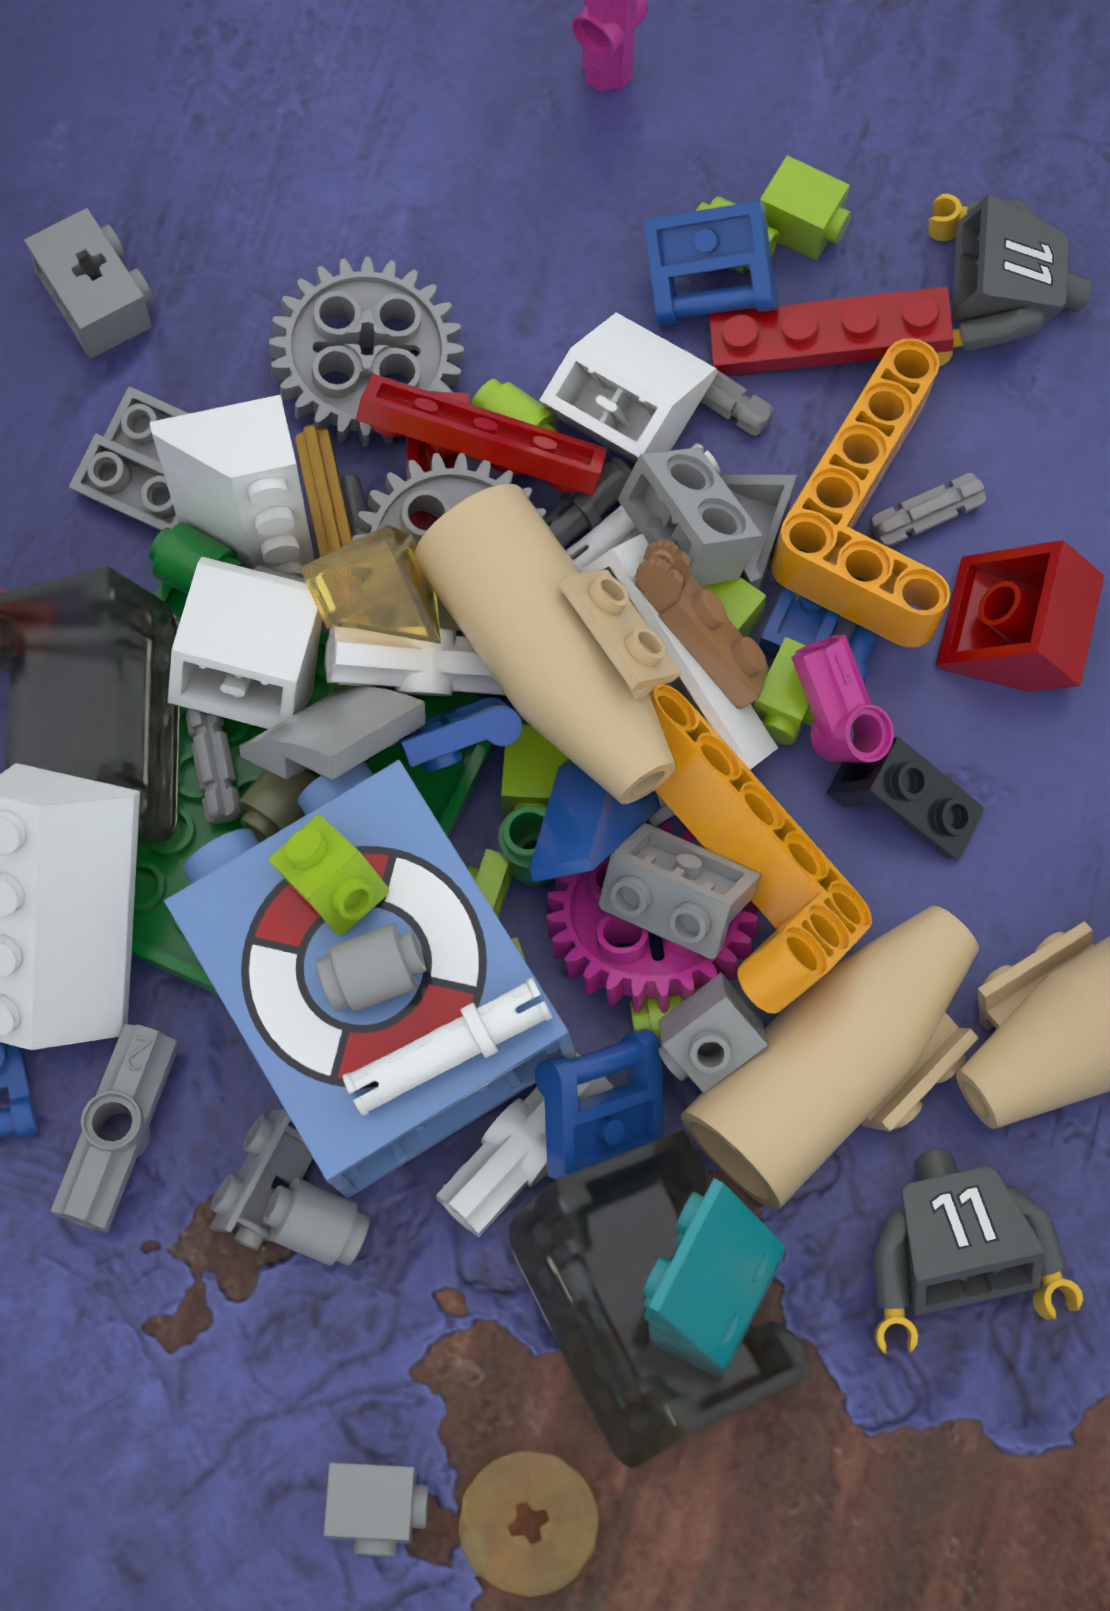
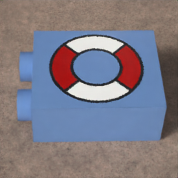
[164,760,577,1199]

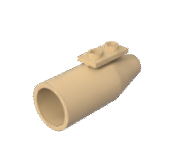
[414,484,681,804]
[681,905,979,1210]
[956,921,1110,1129]

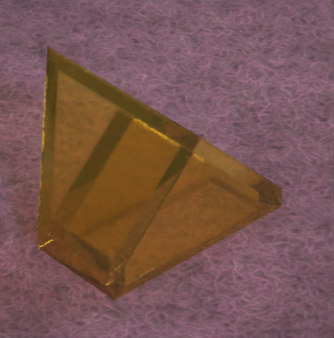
[300,524,441,644]

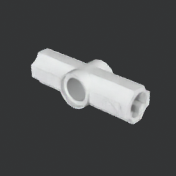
[324,626,506,696]
[436,1053,614,1238]

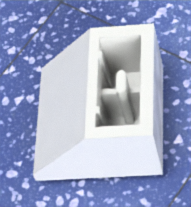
[539,313,718,464]
[168,557,326,729]

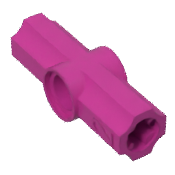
[571,0,648,92]

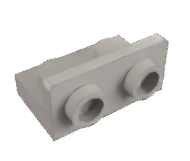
[599,823,761,959]

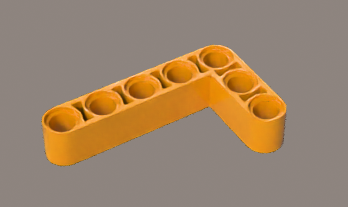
[770,338,950,648]
[649,684,873,1014]

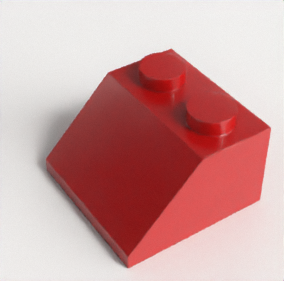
[936,540,1105,692]

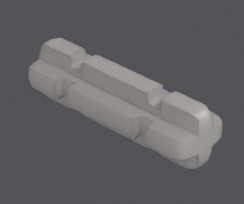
[683,349,774,436]
[870,473,986,547]
[185,708,241,824]

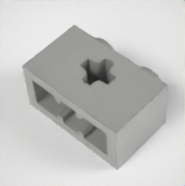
[24,208,153,359]

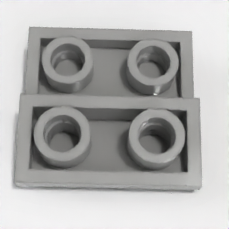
[69,386,190,531]
[239,687,426,780]

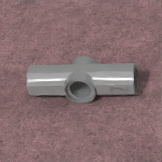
[50,1023,180,1233]

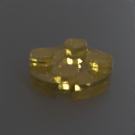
[458,1451,599,1597]

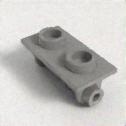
[209,1109,313,1251]

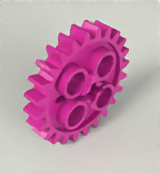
[546,821,758,1013]

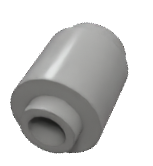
[316,923,426,1012]
[263,1177,370,1266]

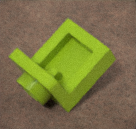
[267,813,389,936]

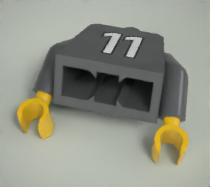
[928,194,1091,366]
[873,1148,1083,1354]

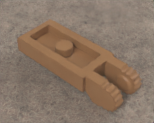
[634,538,769,709]

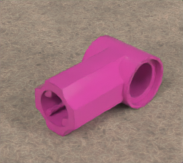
[791,634,894,763]

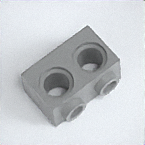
[617,447,763,585]

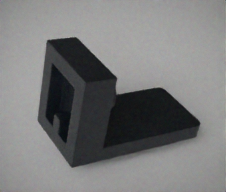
[826,737,984,859]

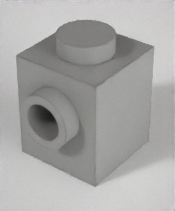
[658,973,768,1094]
[324,1463,429,1557]

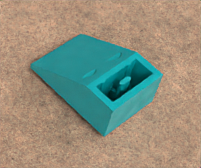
[642,1178,786,1381]

